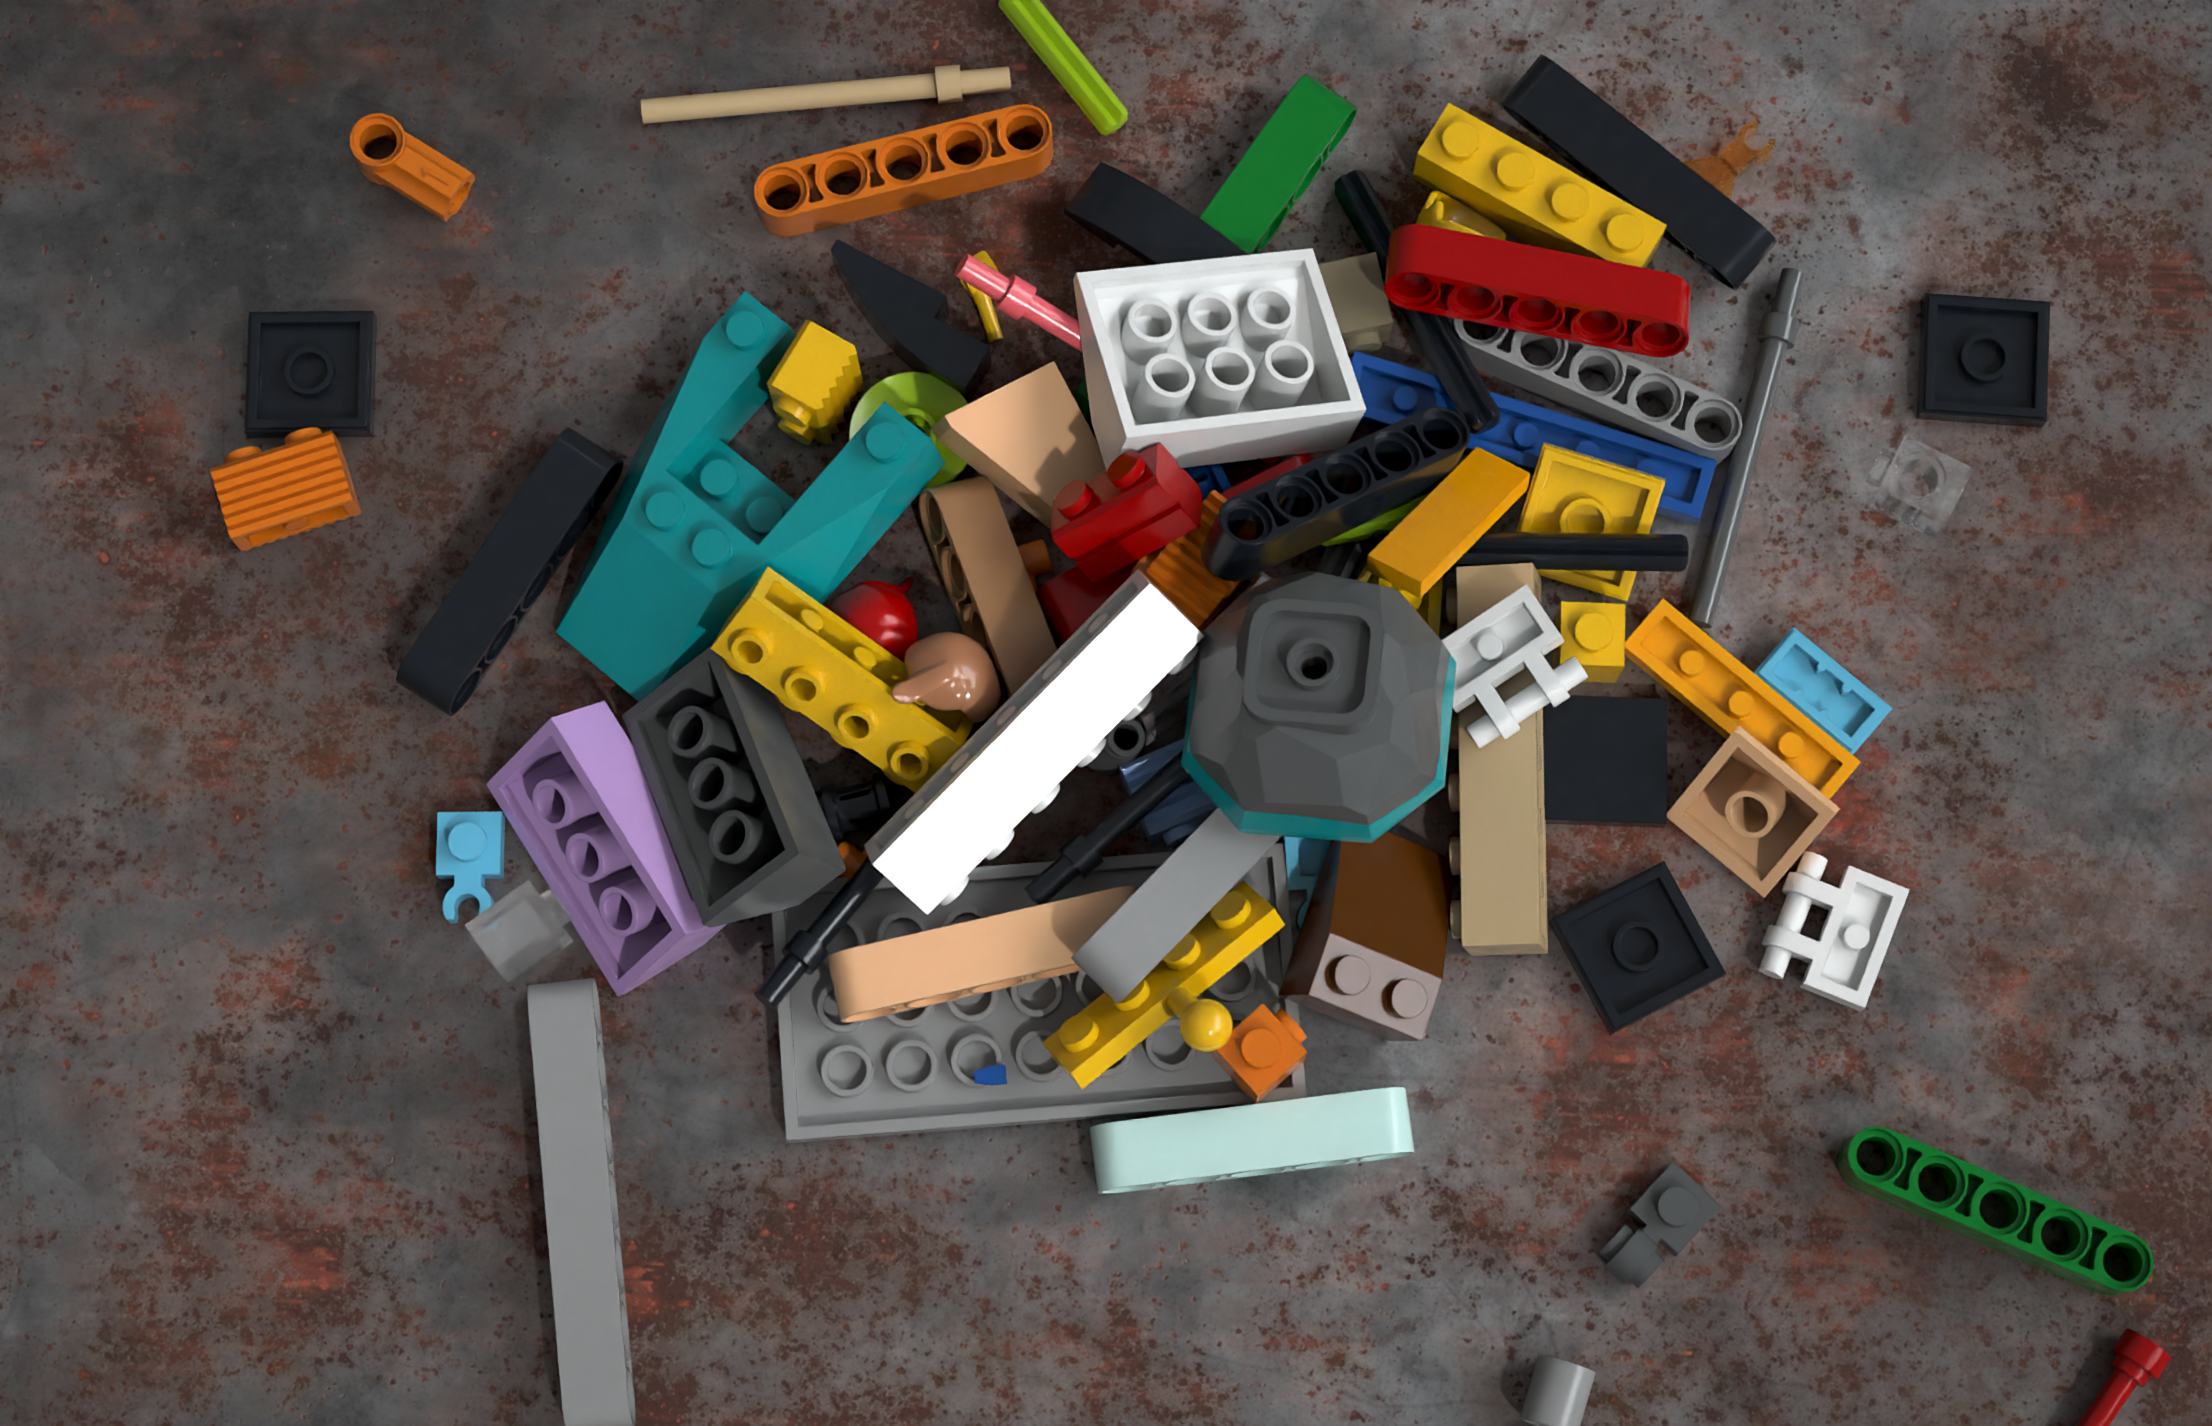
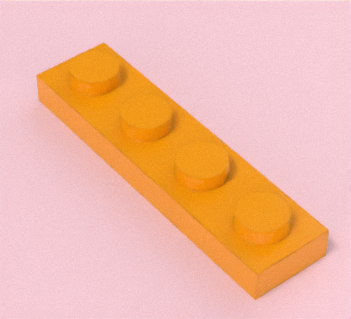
[1625,598,1861,799]

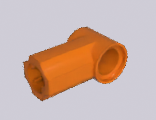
[350,113,475,222]

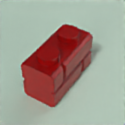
[1050,443,1202,583]

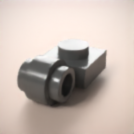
[1599,1162,1722,1288]

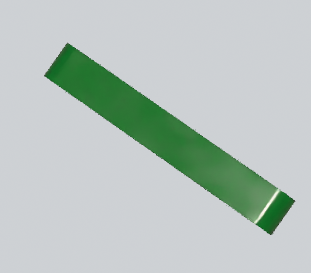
[1073,74,1358,435]

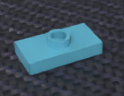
[1754,627,1893,755]

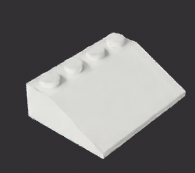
[1073,248,1366,471]

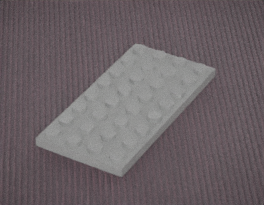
[772,843,1307,1143]

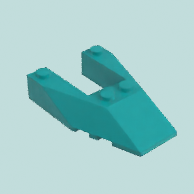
[556,291,945,702]

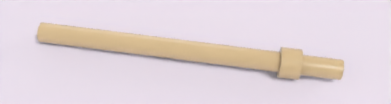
[641,64,1012,124]

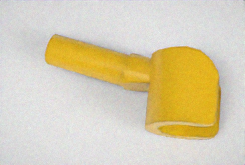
[960,251,1004,343]

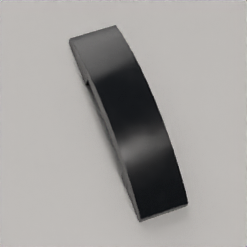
[1064,162,1248,265]

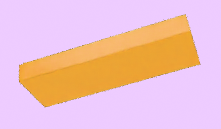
[1367,447,1530,598]

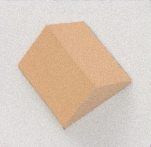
[1667,726,1840,898]

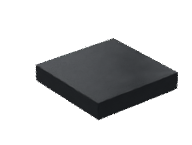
[1917,293,2050,428]
[244,311,377,438]
[1543,695,1668,828]
[1549,861,1726,1036]

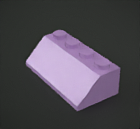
[486,700,726,997]

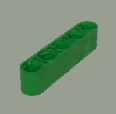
[1837,1126,2154,1296]

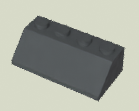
[622,644,847,928]

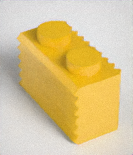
[766,320,865,445]

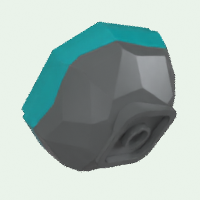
[1181,571,1457,843]

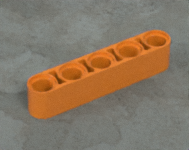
[754,104,1053,237]

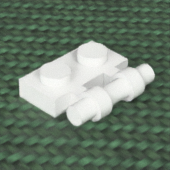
[1441,584,1588,749]
[1759,851,1910,1012]

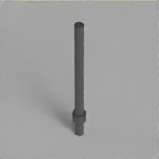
[1688,268,1806,628]

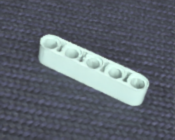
[1089,1087,1415,1194]

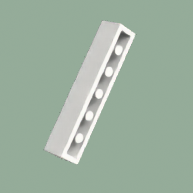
[864,569,1204,915]

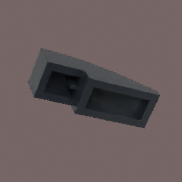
[831,239,992,404]

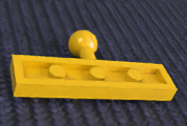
[1042,880,1285,1090]

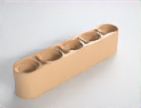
[827,886,1138,1023]

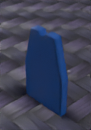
[973,1064,1007,1086]

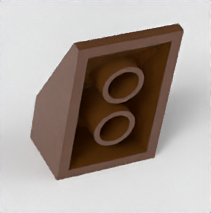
[1278,832,1454,1041]

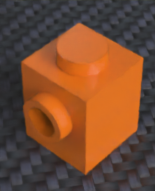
[1212,1003,1307,1104]

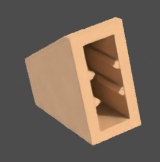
[932,361,1106,530]

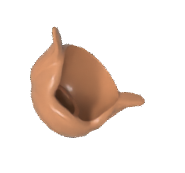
[891,632,1001,723]

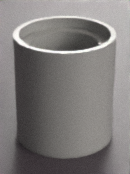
[1520,1355,1596,1426]

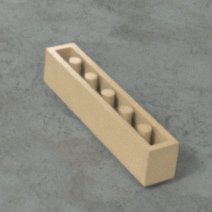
[1446,563,1548,956]

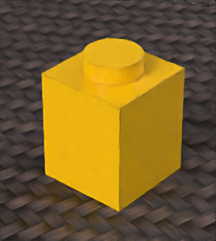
[1553,601,1626,683]

